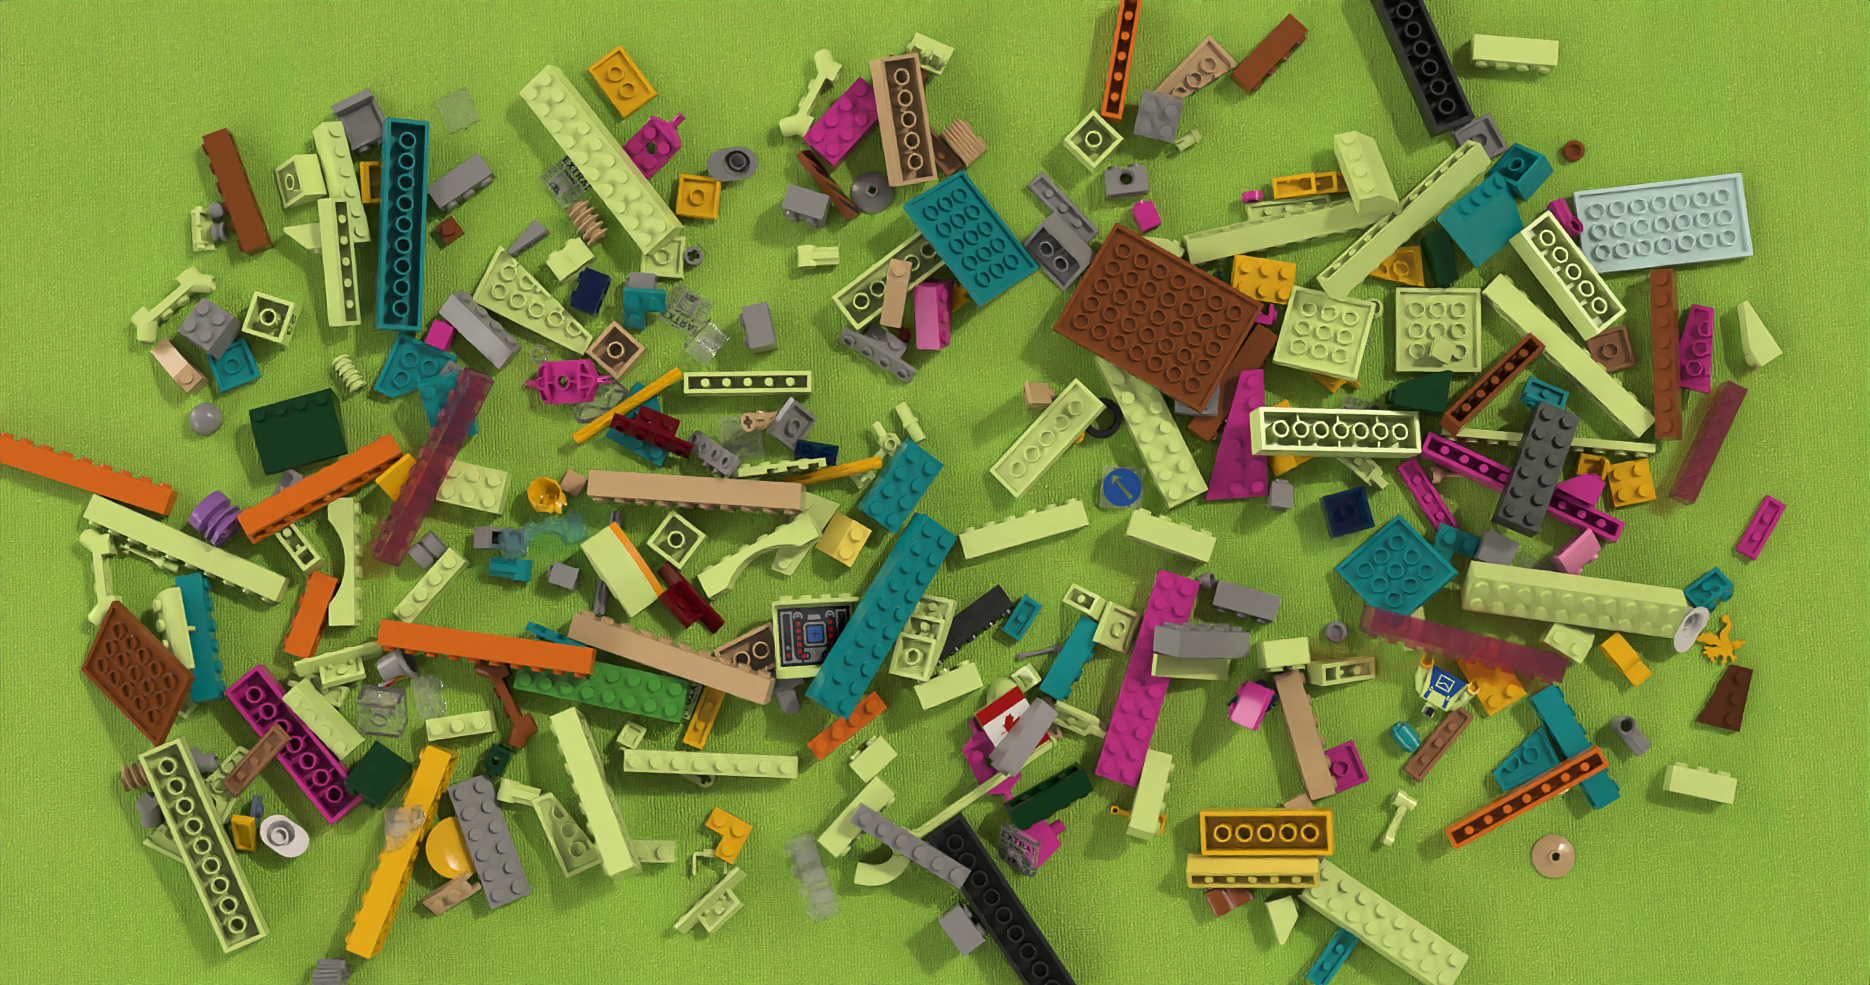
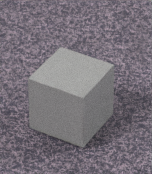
[1471,529,1520,566]

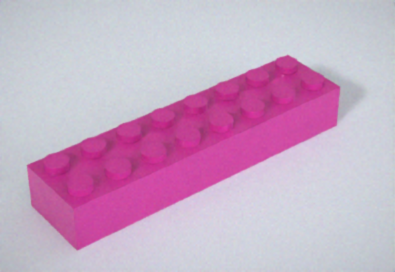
[224,664,364,825]

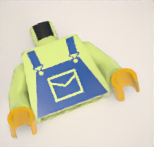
[1415,653,1483,719]

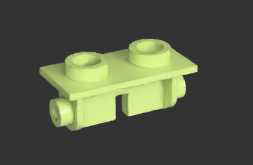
[191,206,215,251]

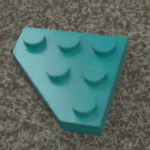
[374,332,459,399]
[606,382,670,468]

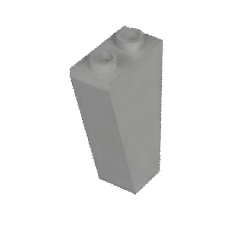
[988,697,1058,778]

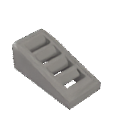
[508,220,550,258]

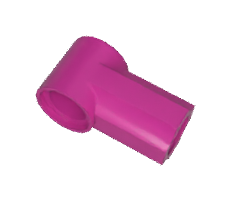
[1546,198,1584,239]

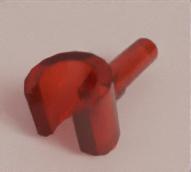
[893,327,911,343]

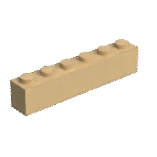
[1271,669,1338,801]

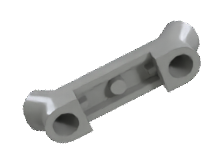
[134,746,218,828]

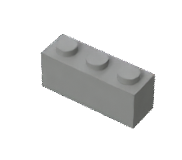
[427,153,496,213]
[1210,580,1281,625]

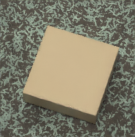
[560,469,588,498]

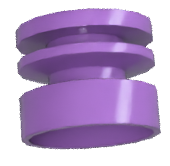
[188,490,243,547]

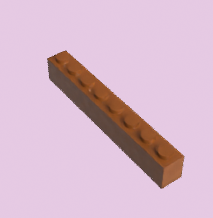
[1650,268,1683,441]

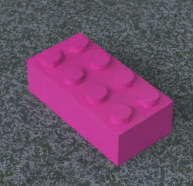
[803,77,879,170]

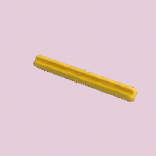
[782,456,883,486]

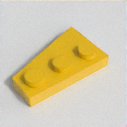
[1368,246,1425,288]

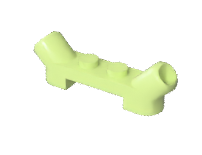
[779,49,843,138]
[130,266,216,344]
[79,528,123,627]

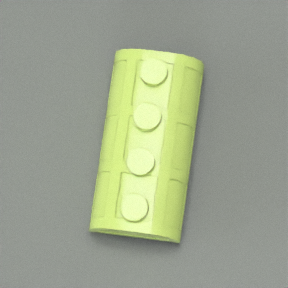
[153,587,196,672]

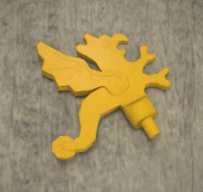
[1696,615,1746,664]

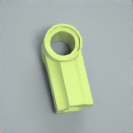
[798,245,839,269]
[497,778,542,807]

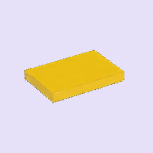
[587,45,658,120]

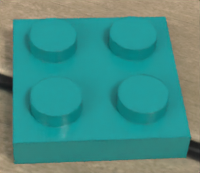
[206,338,262,393]

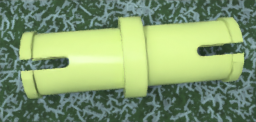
[894,402,926,444]

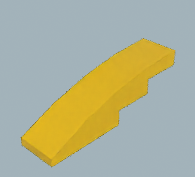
[1272,171,1349,200]

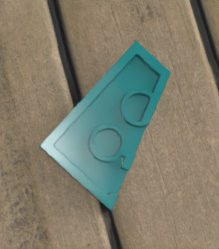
[525,622,591,648]
[1492,726,1560,792]

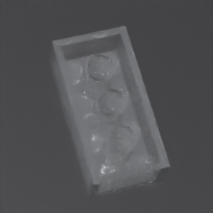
[783,829,841,923]

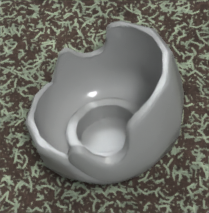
[189,402,223,436]

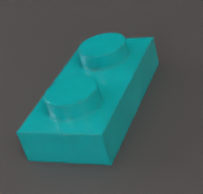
[1002,594,1043,642]

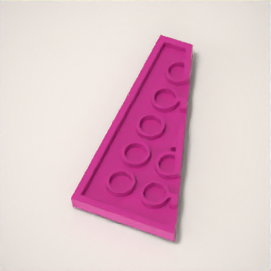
[1204,369,1268,500]

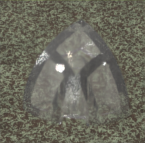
[572,371,629,423]

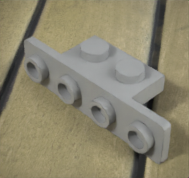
[839,323,917,383]
[688,430,741,479]

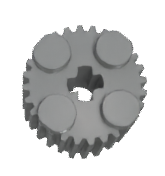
[312,958,351,985]

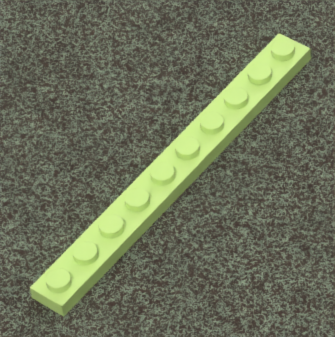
[1438,427,1656,458]

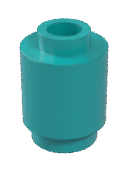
[1390,721,1422,753]

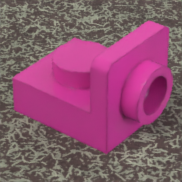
[1253,304,1277,328]

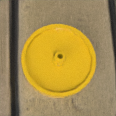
[425,816,476,879]

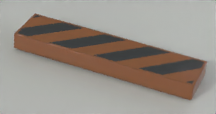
[796,149,861,221]

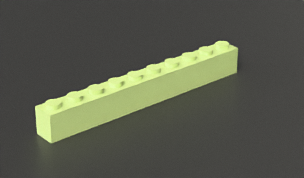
[1316,140,1491,301]
[1183,197,1392,266]
[1481,273,1655,440]
[83,494,292,604]

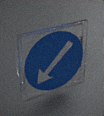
[1099,465,1145,510]

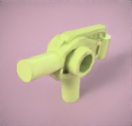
[872,420,901,459]

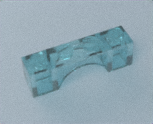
[497,511,589,562]

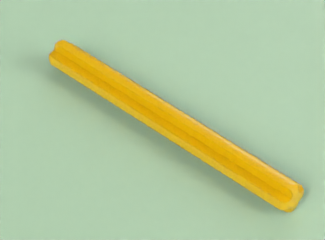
[572,367,683,444]

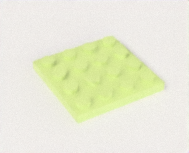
[1273,286,1377,382]
[1395,288,1481,373]

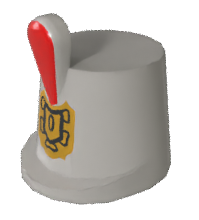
[377,648,419,691]

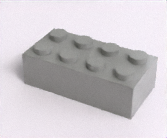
[1153,622,1250,658]

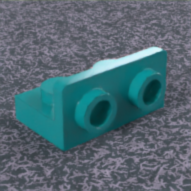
[1683,567,1734,614]

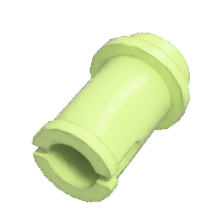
[1174,128,1202,153]

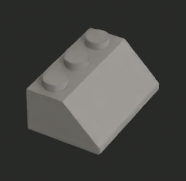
[1022,212,1097,292]

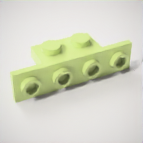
[294,641,384,689]
[674,867,747,935]

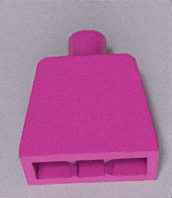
[1013,819,1066,869]

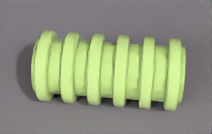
[332,354,367,394]

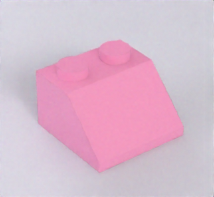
[1548,528,1602,575]

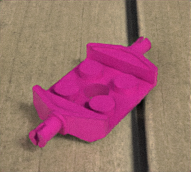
[622,112,686,180]
[525,359,612,404]
[962,717,1022,802]

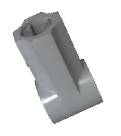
[1611,715,1652,756]

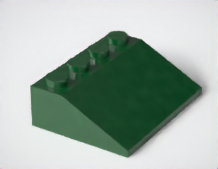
[249,388,349,476]

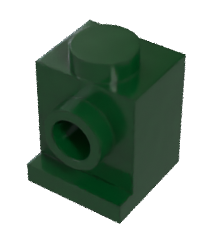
[482,743,515,777]

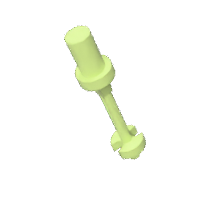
[119,542,181,573]

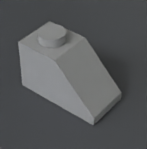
[1266,479,1293,512]
[473,527,524,551]

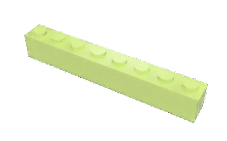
[624,749,798,778]

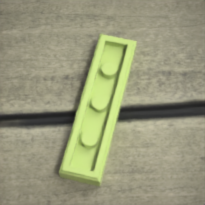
[1245,194,1330,221]
[1151,654,1230,681]

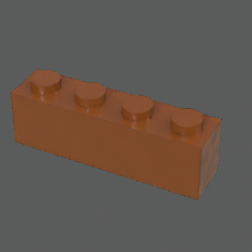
[1230,13,1308,95]

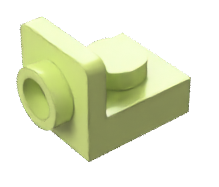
[615,720,647,756]

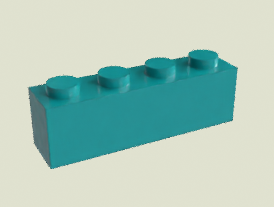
[1038,615,1100,701]

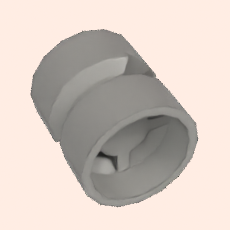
[408,530,448,570]

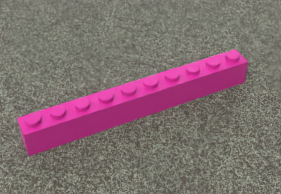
[1418,432,1625,545]

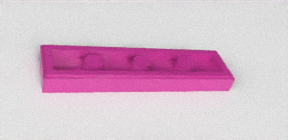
[1395,457,1460,532]

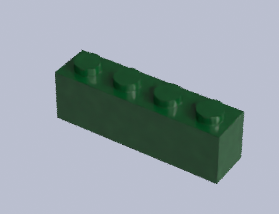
[1003,762,1094,832]

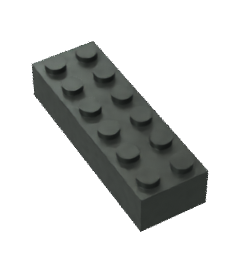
[1491,400,1581,538]

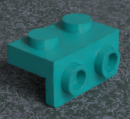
[1519,376,1569,410]

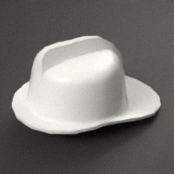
[1674,605,1709,652]
[260,815,309,857]

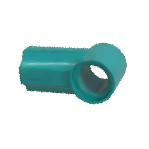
[489,557,533,582]

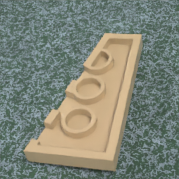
[1154,35,1238,98]

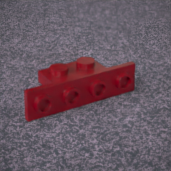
[609,405,694,459]
[657,560,725,635]

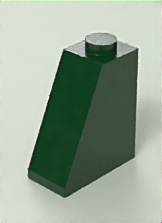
[1420,228,1459,289]

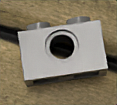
[1103,163,1149,199]

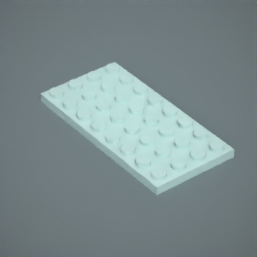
[1572,173,1753,274]

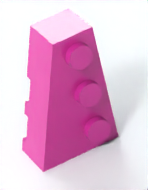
[913,278,954,350]

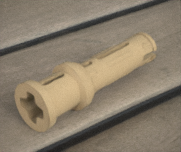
[741,410,780,432]

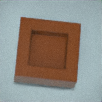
[434,215,465,246]

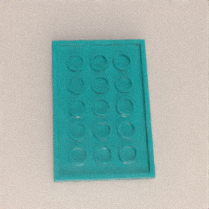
[902,170,1039,307]

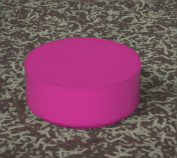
[1241,190,1263,204]

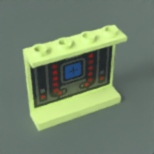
[772,593,859,679]

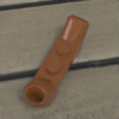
[475,659,539,748]

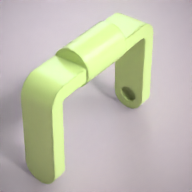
[693,849,727,876]

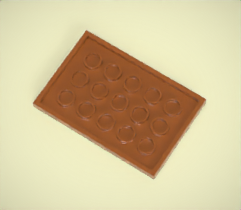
[81,601,195,747]

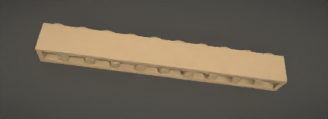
[567,610,777,705]

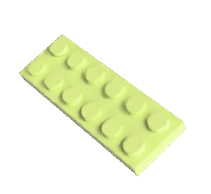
[989,378,1106,500]

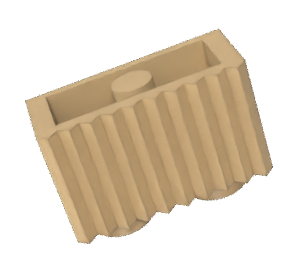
[940,118,987,169]

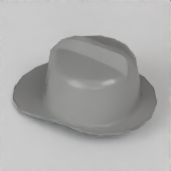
[707,147,758,181]

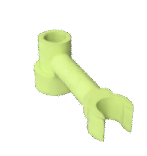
[1380,788,1417,847]

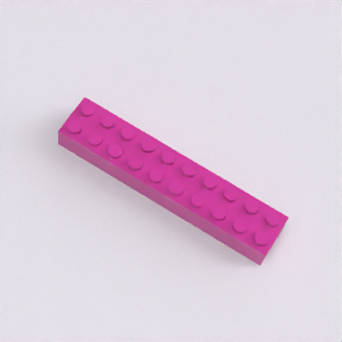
[1093,569,1200,787]

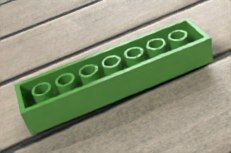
[513,661,692,723]

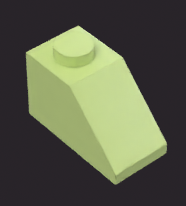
[284,222,323,255]
[1062,583,1108,622]
[1264,894,1300,945]

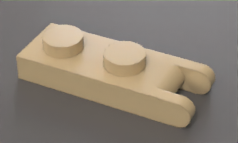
[422,871,482,916]

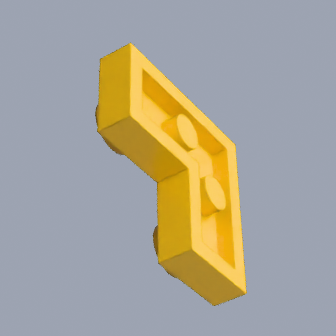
[705,806,753,865]

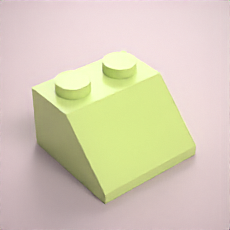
[274,154,327,209]
[1538,622,1597,664]

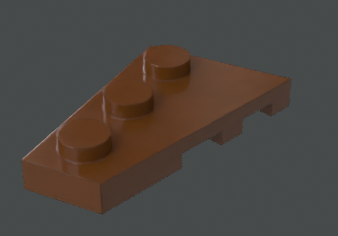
[1695,664,1753,732]

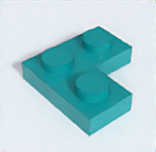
[623,287,667,330]
[1431,522,1481,563]

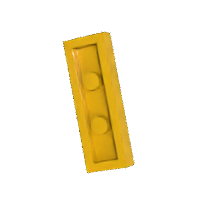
[682,686,727,750]

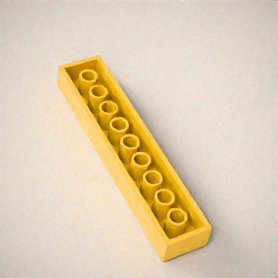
[345,744,460,959]

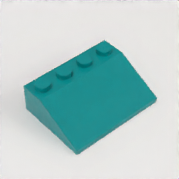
[1436,171,1524,268]

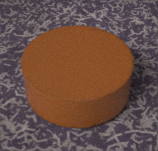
[1562,140,1585,162]

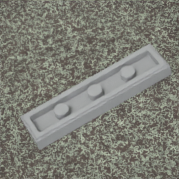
[1027,171,1100,244]

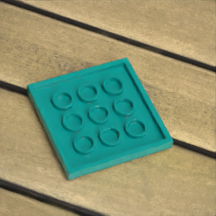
[1335,514,1458,630]

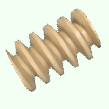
[565,200,609,247]
[121,760,150,792]

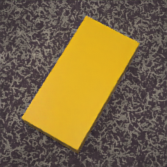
[231,814,258,852]

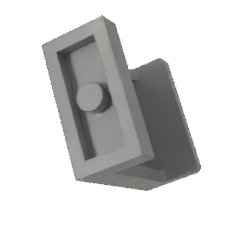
[331,88,386,155]

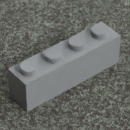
[439,290,523,369]

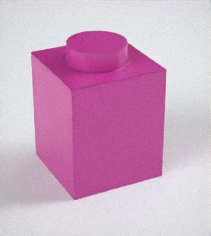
[1131,200,1162,235]
[425,318,458,352]

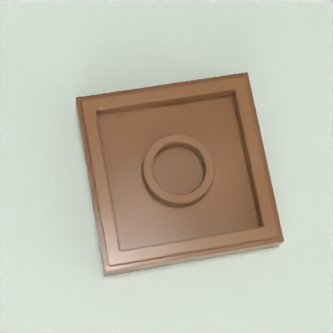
[1584,325,1637,373]

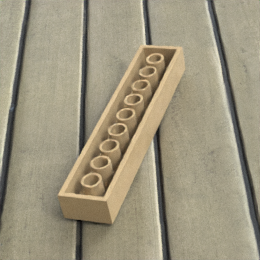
[587,470,807,516]

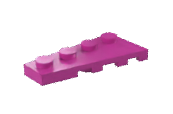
[1679,304,1715,395]

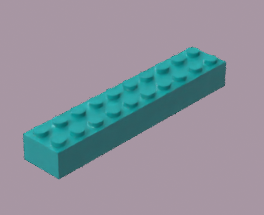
[375,117,430,333]
[804,513,957,720]

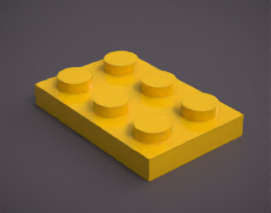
[1231,254,1296,306]
[1455,639,1526,716]

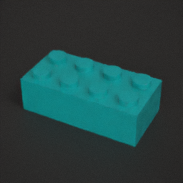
[856,438,944,534]

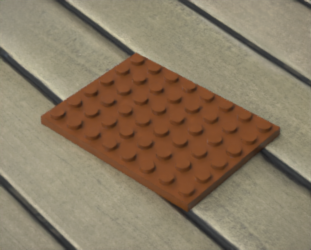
[1053,222,1264,414]

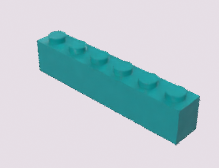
[175,572,226,705]
[1527,684,1621,810]

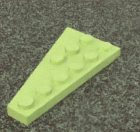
[472,245,594,357]
[143,746,250,865]

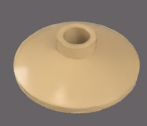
[1531,834,1575,878]

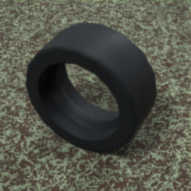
[1085,397,1122,439]

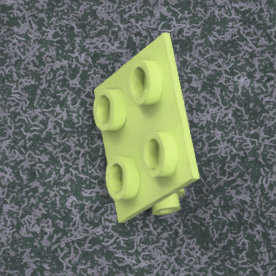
[905,32,954,76]

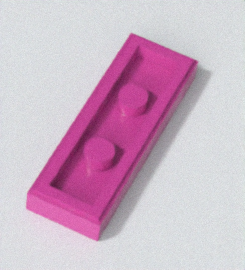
[1735,495,1786,561]

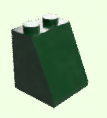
[1385,370,1452,417]
[344,740,412,811]

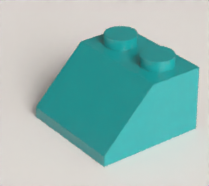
[1488,143,1554,201]

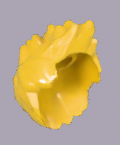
[527,477,568,515]

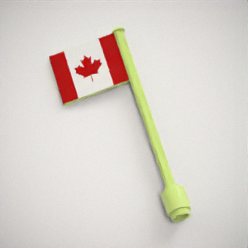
[889,685,1057,858]

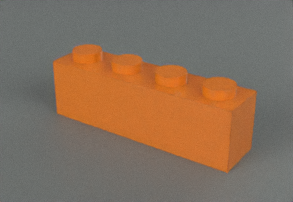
[283,571,342,658]
[807,691,888,761]

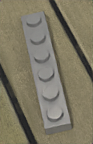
[849,802,971,889]

